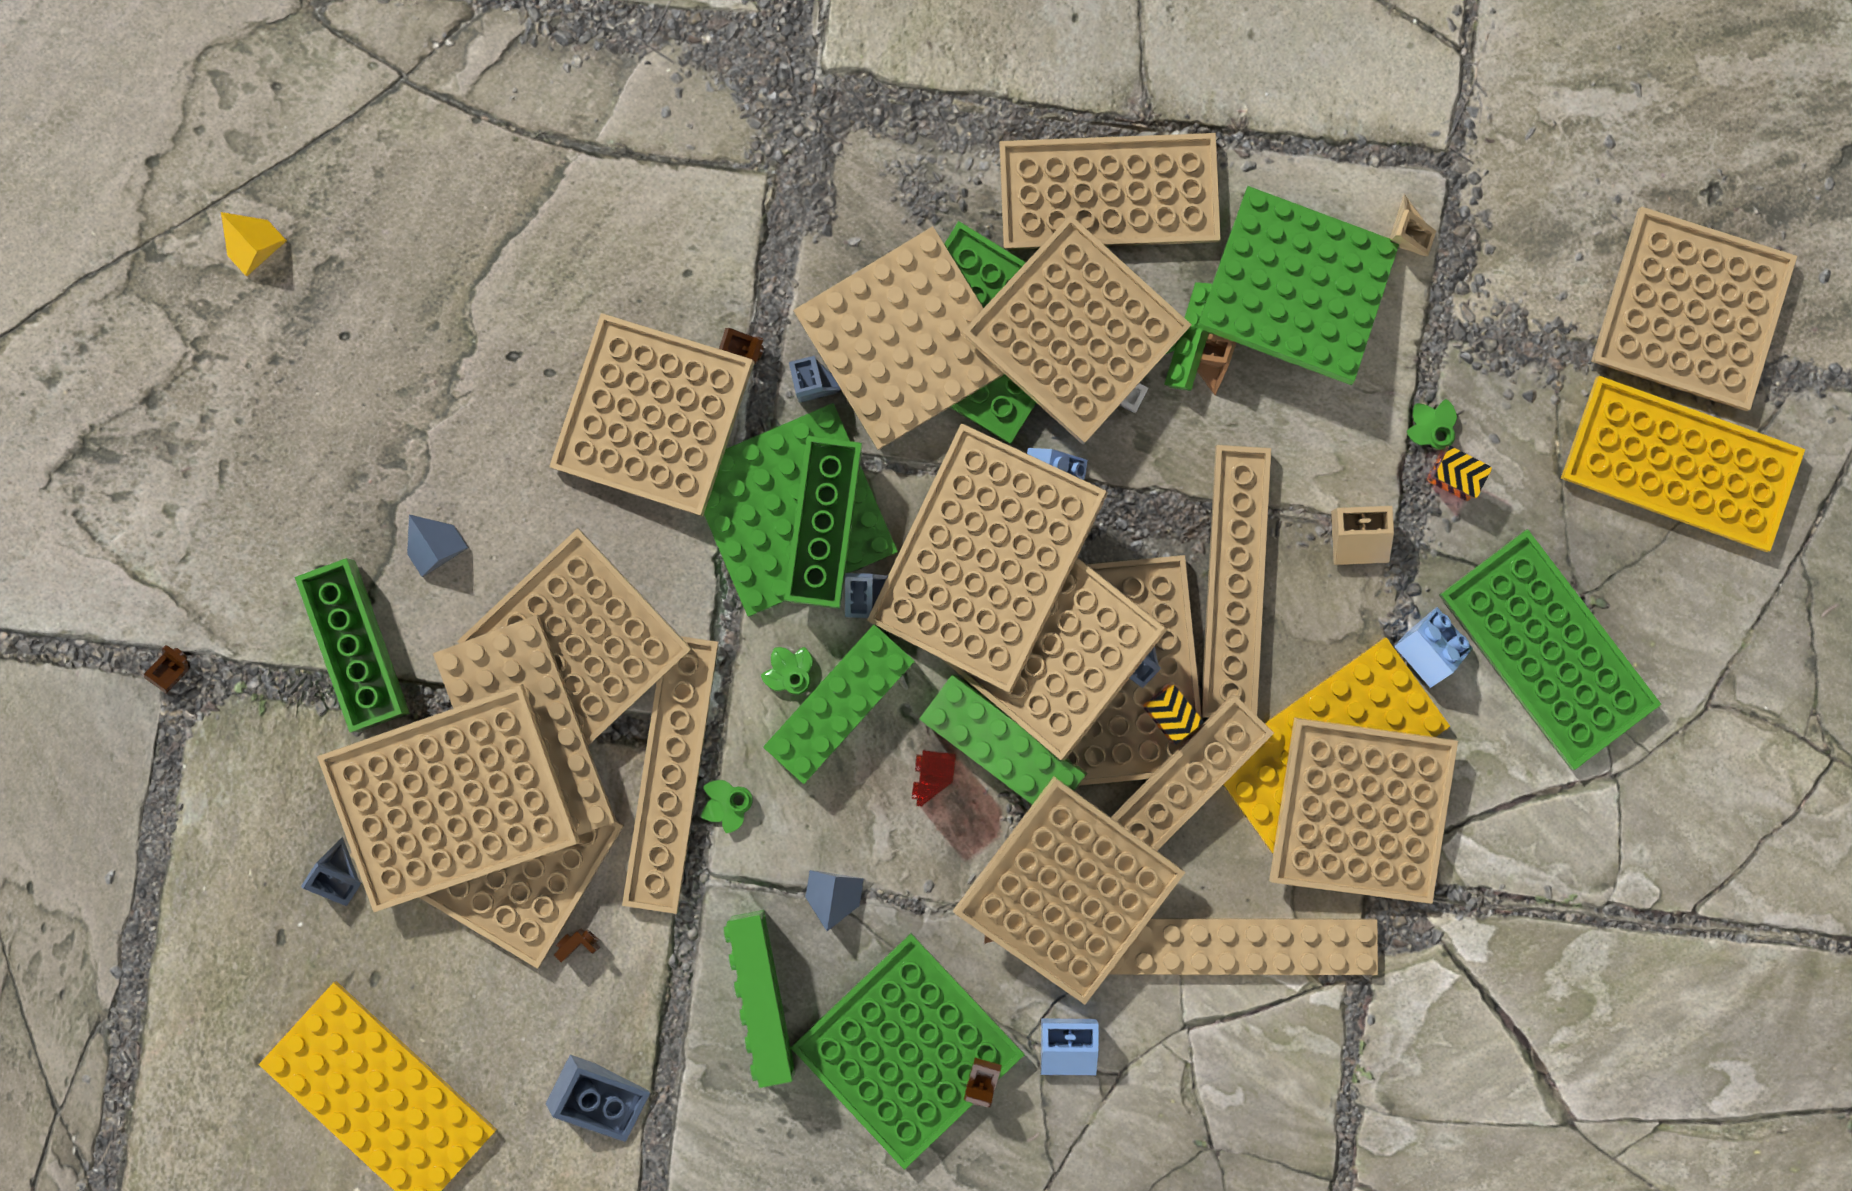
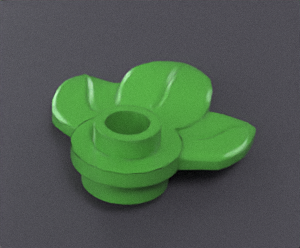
[1406,399,1457,450]
[761,647,813,695]
[701,780,753,833]

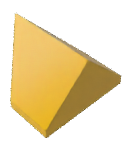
[221,212,287,276]

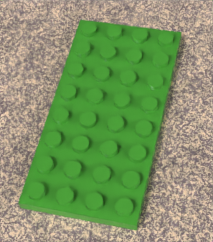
[1439,529,1661,770]

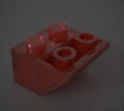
[911,749,956,807]

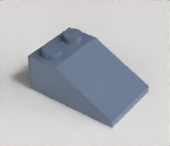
[545,1054,650,1142]

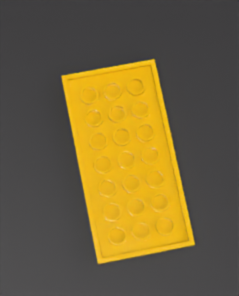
[1561,376,1805,552]
[1223,637,1451,853]
[259,981,497,1191]

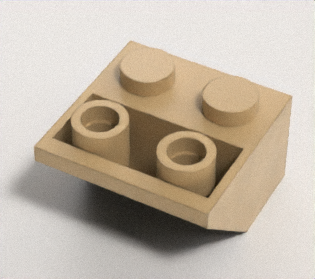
[1331,506,1394,565]

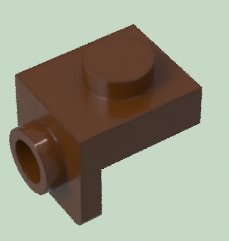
[719,328,764,364]
[144,645,189,694]
[554,928,600,963]
[964,1058,1002,1108]

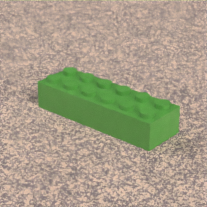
[784,436,863,609]
[295,558,410,733]
[763,625,915,784]
[919,675,1088,805]
[724,910,796,1088]

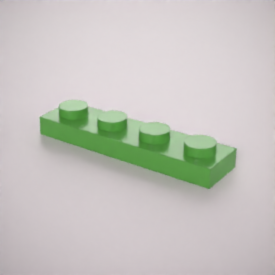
[1164,282,1212,391]

